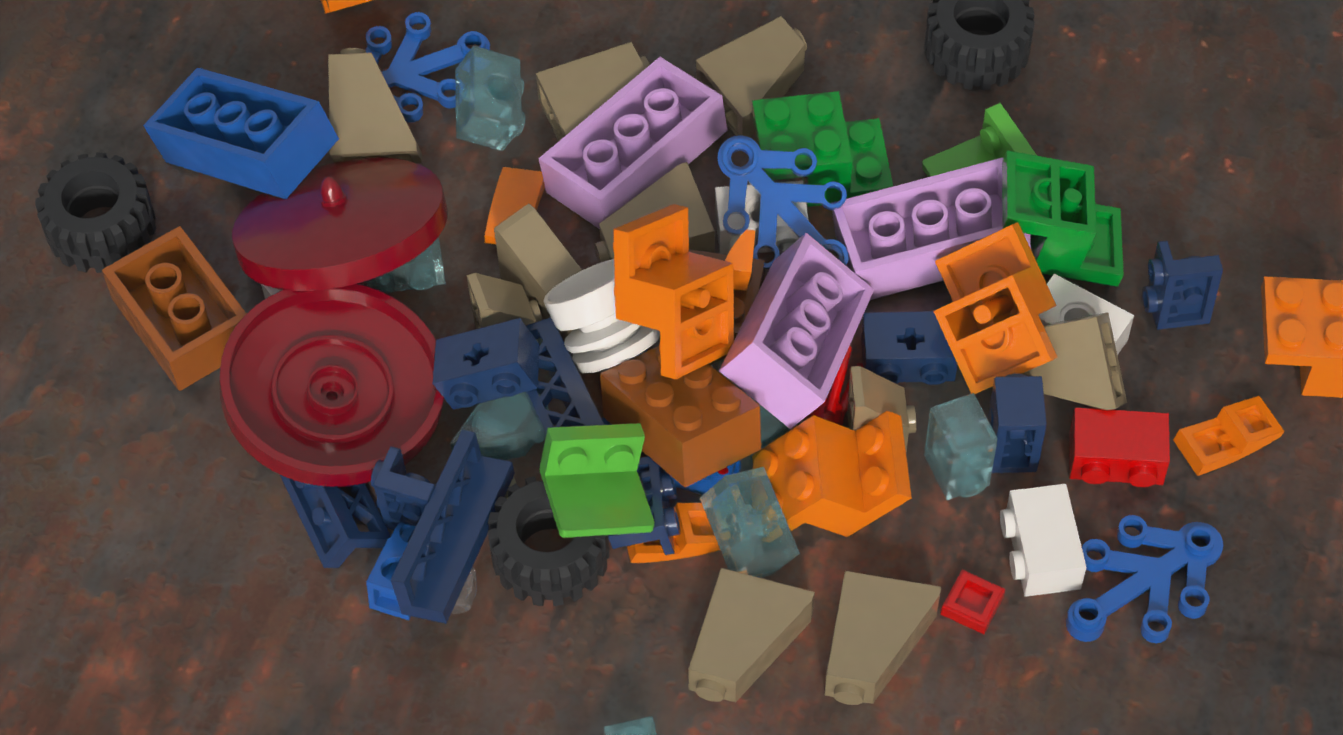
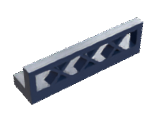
[525,317,604,437]
[391,430,515,624]
[280,475,391,568]

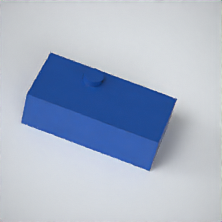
[143,68,339,199]

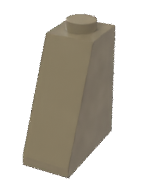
[696,16,807,138]
[536,42,650,142]
[328,48,422,163]
[594,162,715,263]
[494,203,582,340]
[1022,312,1127,410]
[688,568,815,703]
[825,571,941,705]

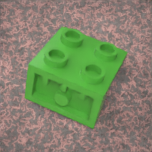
[922,103,1037,177]
[539,423,655,538]

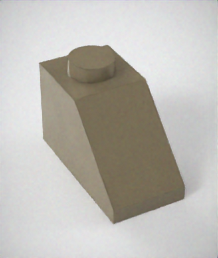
[467,273,543,342]
[847,366,916,451]

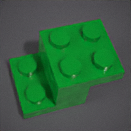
[752,91,893,207]
[1002,150,1124,287]

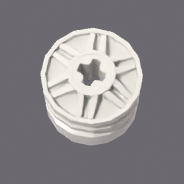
[543,259,660,373]

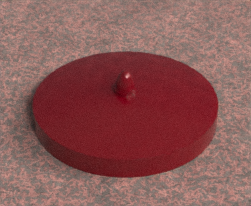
[232,158,448,291]
[220,284,444,487]

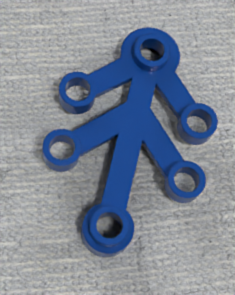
[365,12,491,123]
[718,135,848,269]
[1066,515,1223,643]

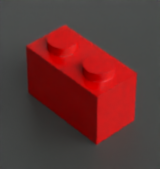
[1069,408,1170,487]

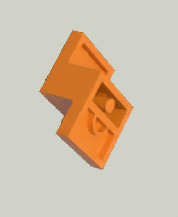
[613,204,734,380]
[934,222,1058,395]
[1261,276,1343,398]
[752,410,912,542]

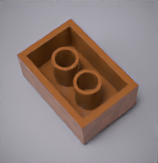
[102,226,247,392]
[600,346,761,488]

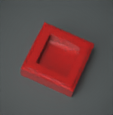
[941,569,1006,634]

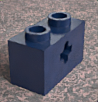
[861,311,957,385]
[433,318,540,410]
[987,373,1047,473]

